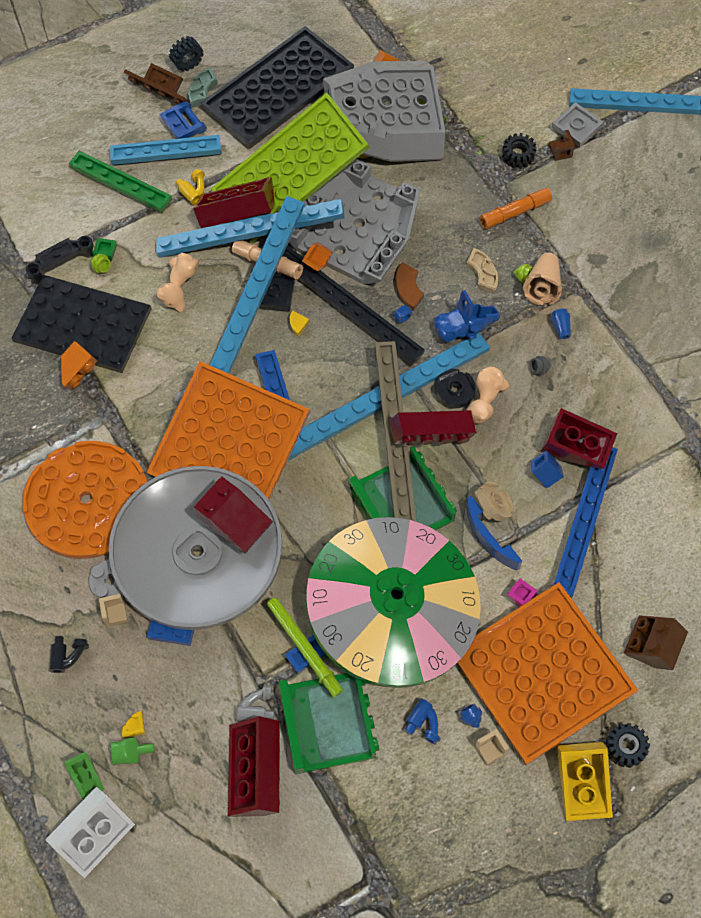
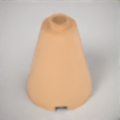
[523,253,562,305]

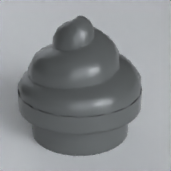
[530,356,551,376]

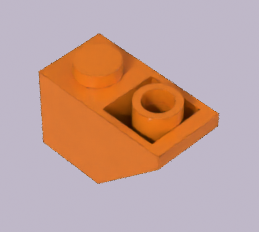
[61,341,98,390]

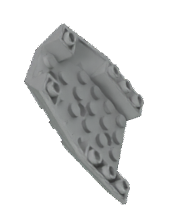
[323,61,446,162]
[289,159,420,284]

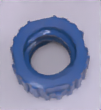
[393,305,412,323]

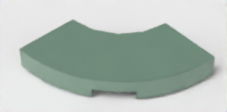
[188,67,218,108]

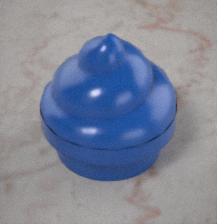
[459,704,482,728]

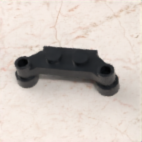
[26,236,94,284]

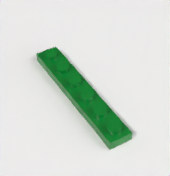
[69,150,172,213]

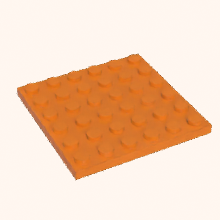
[146,361,311,500]
[457,582,638,766]

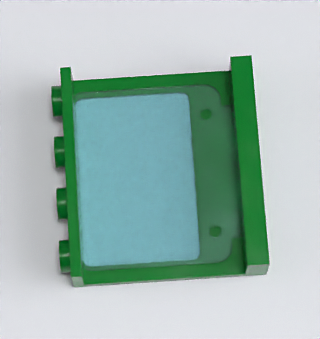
[348,446,457,531]
[279,673,379,775]

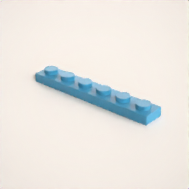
[110,135,222,165]

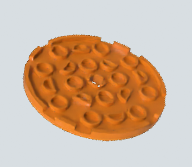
[23,441,147,559]

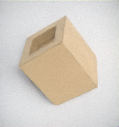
[99,594,128,627]
[475,729,509,766]

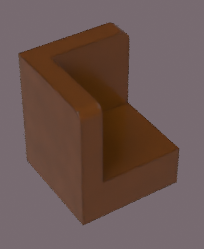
[549,130,575,161]

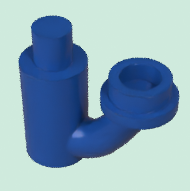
[404,698,441,745]

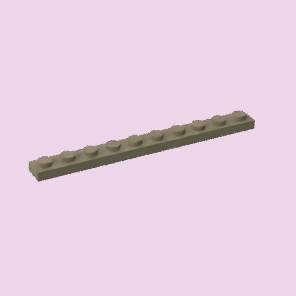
[375,341,417,522]

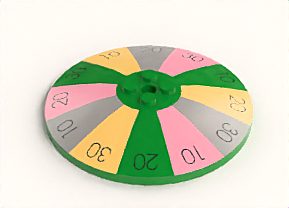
[306,517,481,688]

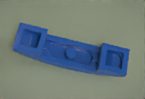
[466,496,522,571]

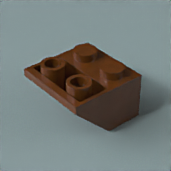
[624,615,688,670]

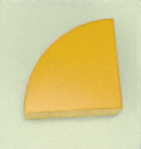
[290,311,309,337]
[122,711,145,739]

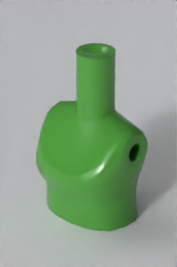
[111,738,155,766]

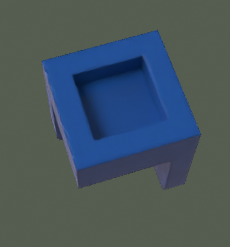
[530,450,564,488]

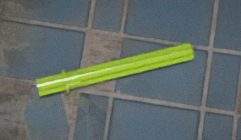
[267,597,344,698]

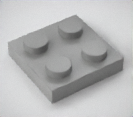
[552,102,604,148]

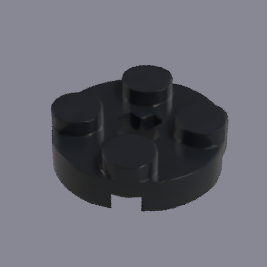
[435,369,476,409]

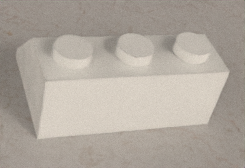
[46,787,135,878]

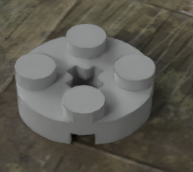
[89,560,125,599]

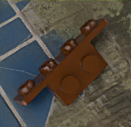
[124,63,190,104]

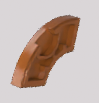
[396,262,424,311]

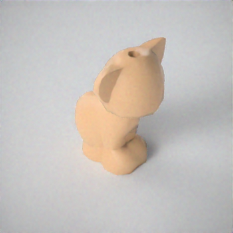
[157,253,199,312]
[467,366,510,424]

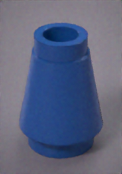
[551,309,571,339]

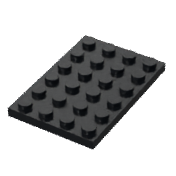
[11,275,152,373]

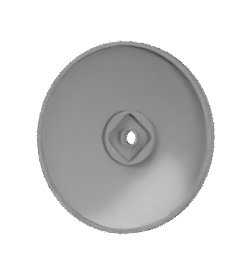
[109,466,282,630]

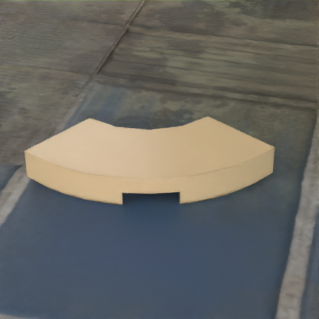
[466,248,498,294]

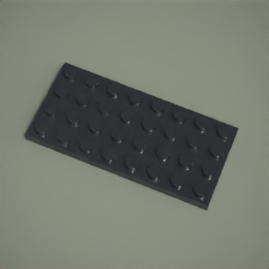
[201,26,354,149]

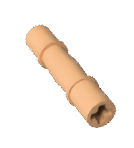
[232,240,303,279]

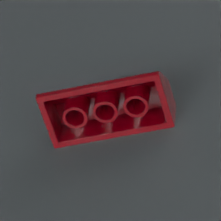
[193,177,275,228]
[228,716,280,817]

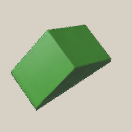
[64,751,104,800]

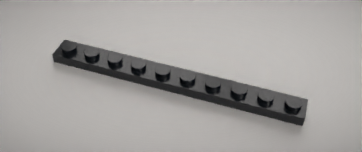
[282,245,425,366]

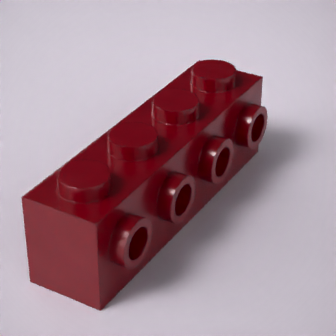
[390,410,477,446]

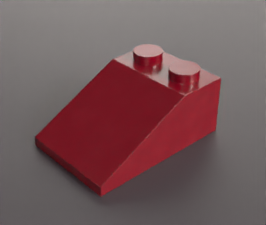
[541,408,618,469]
[193,476,273,554]

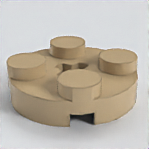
[475,481,514,522]

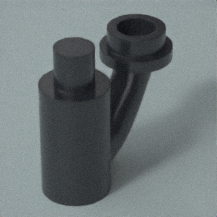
[49,636,89,673]

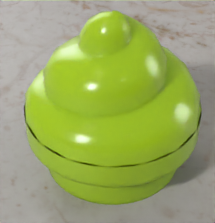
[91,254,111,273]
[513,264,533,283]

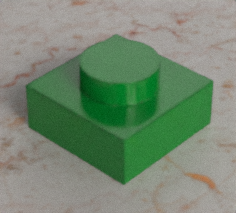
[93,238,117,260]

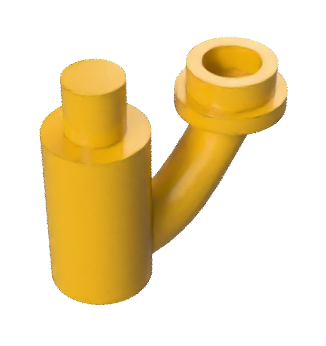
[176,169,205,205]

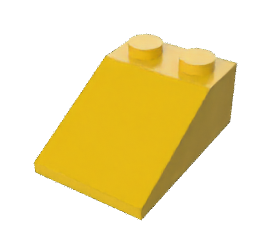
[557,742,613,821]

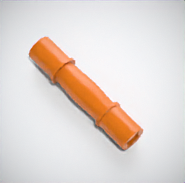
[480,187,552,230]

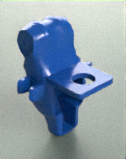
[434,290,500,342]

